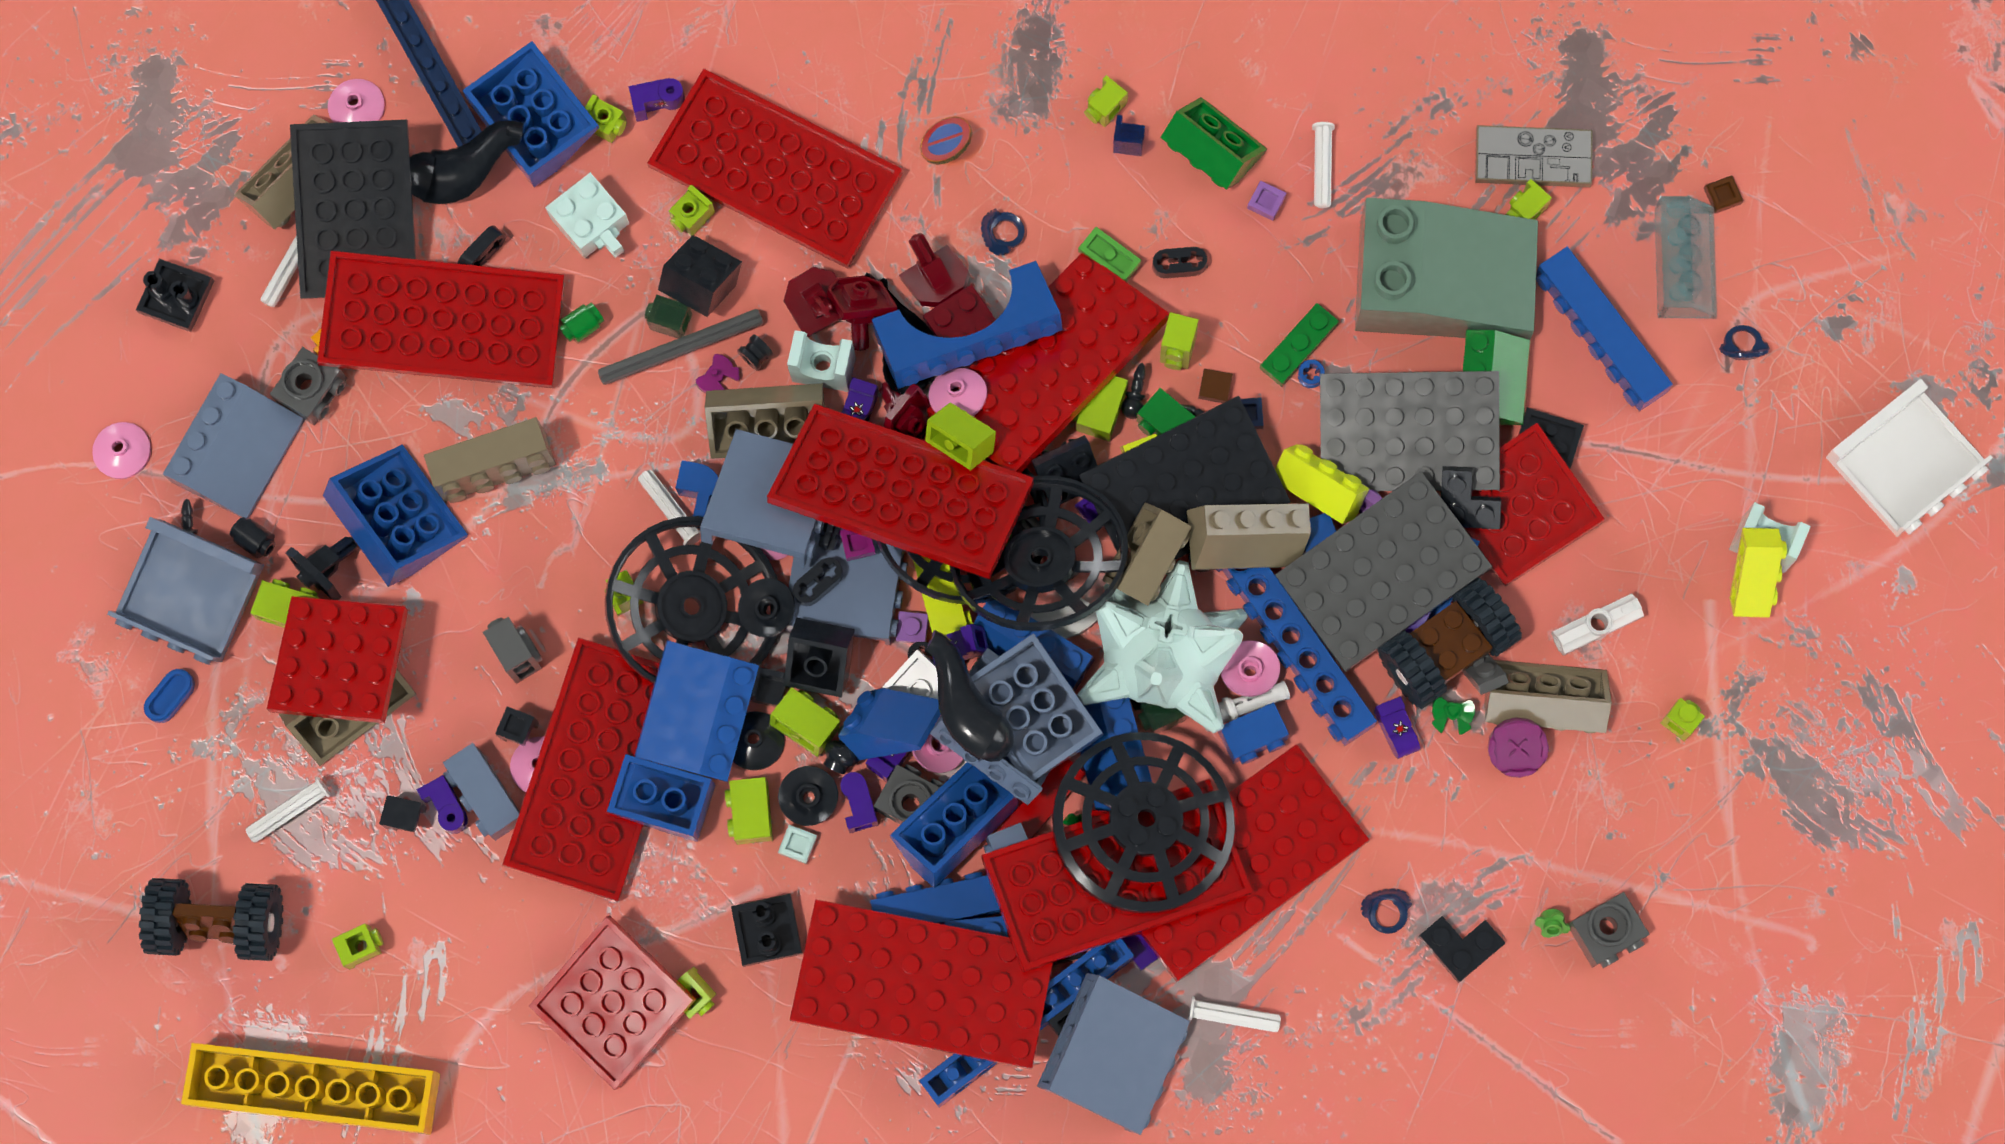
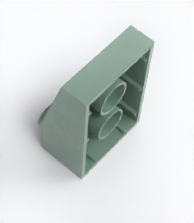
[1355,198,1538,340]

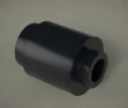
[230,517,275,558]

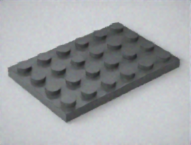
[1320,371,1500,491]
[1275,471,1492,672]

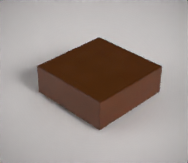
[1704,175,1744,214]
[1198,369,1233,403]

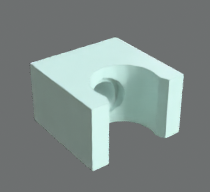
[787,330,856,392]
[1729,502,1811,573]

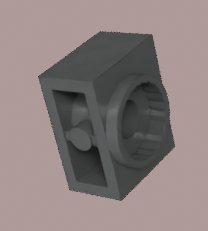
[270,346,347,426]
[483,617,543,684]
[874,764,943,825]
[1569,892,1650,968]

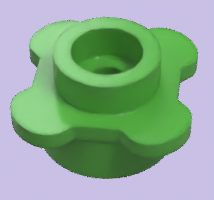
[1535,909,1570,938]

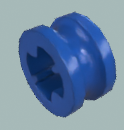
[1298,360,1325,388]

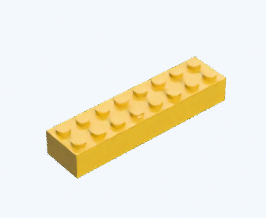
[181,1043,440,1135]

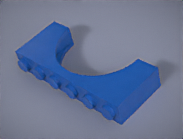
[872,261,1063,389]

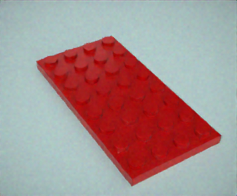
[647,68,903,269]
[317,251,564,388]
[927,253,1169,473]
[767,404,1034,579]
[502,637,663,902]
[1140,744,1370,982]
[981,779,1253,972]
[790,899,1053,1069]

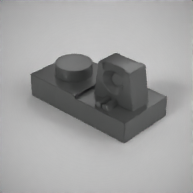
[1462,654,1508,695]

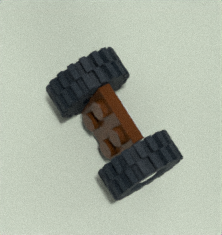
[1377,578,1522,709]
[138,878,284,961]

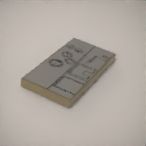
[1475,125,1592,187]

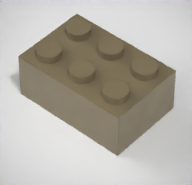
[1102,502,1192,606]

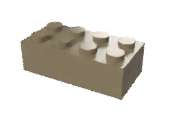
[424,417,556,503]

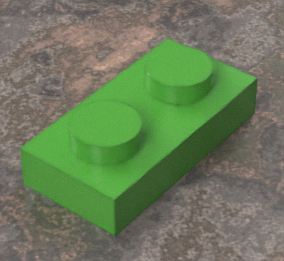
[1078,227,1142,282]

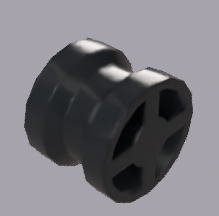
[737,334,774,371]

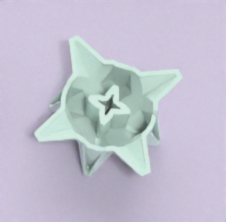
[1077,560,1248,734]

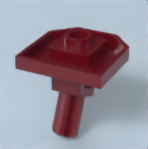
[899,233,970,307]
[784,267,841,338]
[827,275,897,351]
[879,382,931,440]

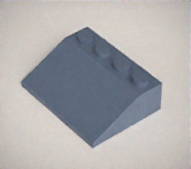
[163,373,305,519]
[971,633,1104,781]

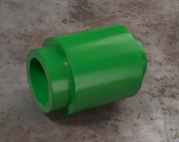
[560,302,604,343]

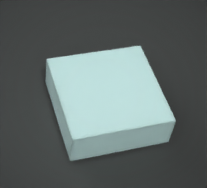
[778,825,818,864]

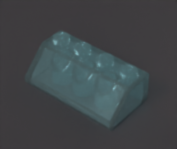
[1655,196,1717,319]

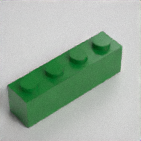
[1137,388,1195,436]

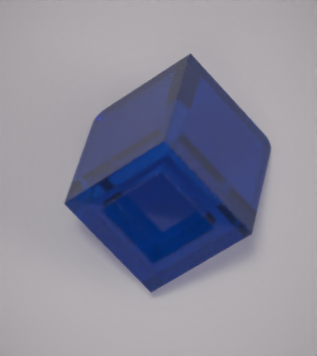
[1113,114,1145,156]

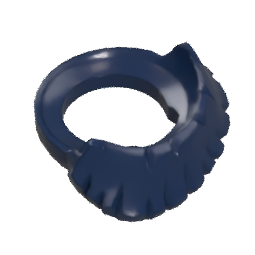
[981,208,1024,256]
[1719,325,1770,360]
[1361,888,1412,934]

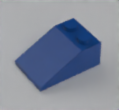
[838,688,941,760]
[607,754,716,842]

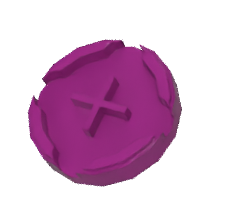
[1487,717,1549,778]

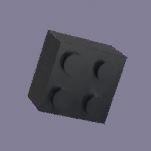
[658,235,742,317]
[783,618,855,698]

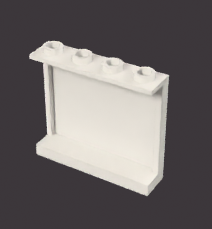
[1826,379,1993,537]

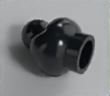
[823,724,859,774]

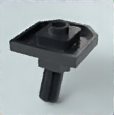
[285,537,357,600]

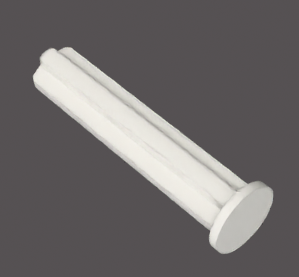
[1312,122,1335,209]
[261,236,298,307]
[638,470,701,545]
[245,776,331,843]
[1188,996,1281,1032]

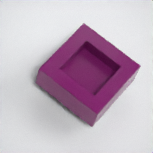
[840,529,876,561]

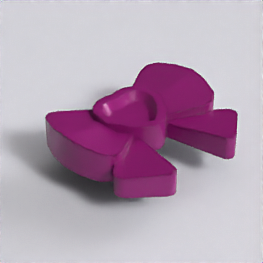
[696,354,740,393]

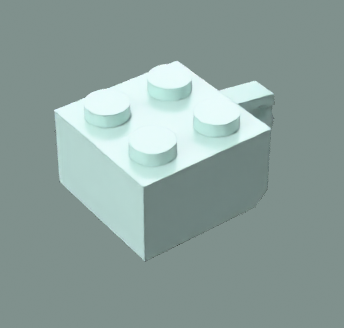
[545,172,630,258]

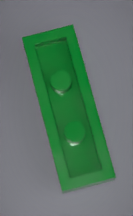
[1260,303,1339,387]

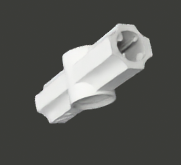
[1551,593,1644,656]

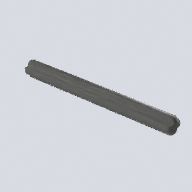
[598,309,763,385]

